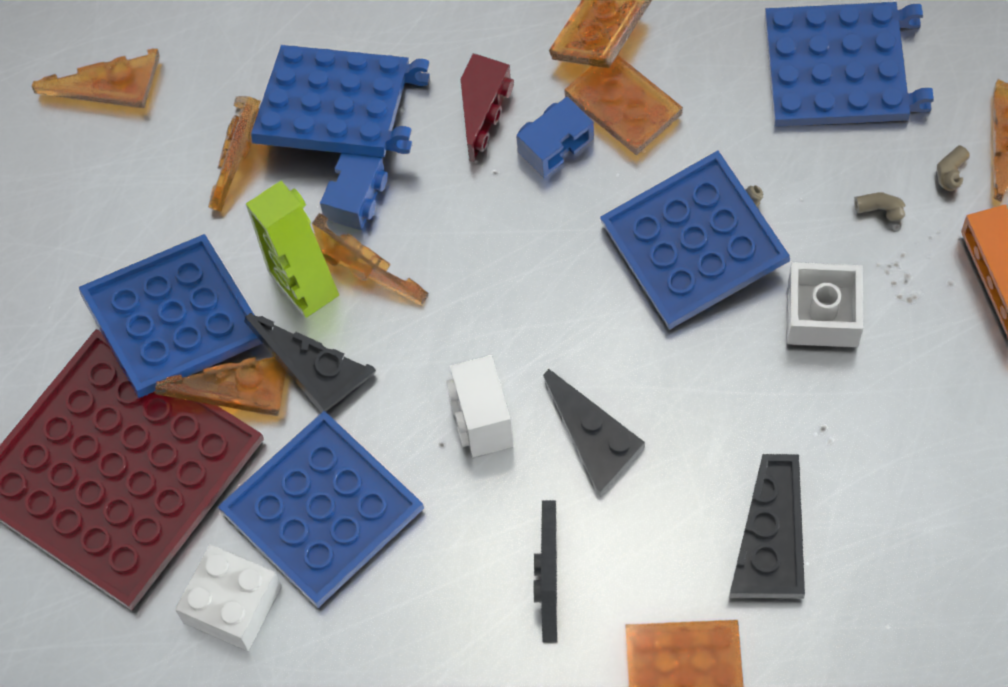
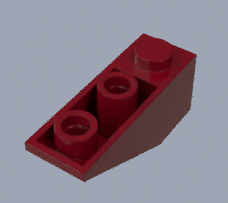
[460,53,514,162]

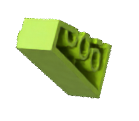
[246,180,339,318]

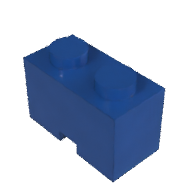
[516,96,594,178]
[320,153,388,230]

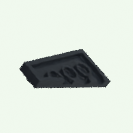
[729,454,805,599]

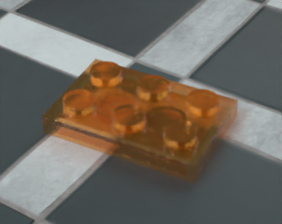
[549,0,652,68]
[564,49,683,156]
[625,620,744,687]

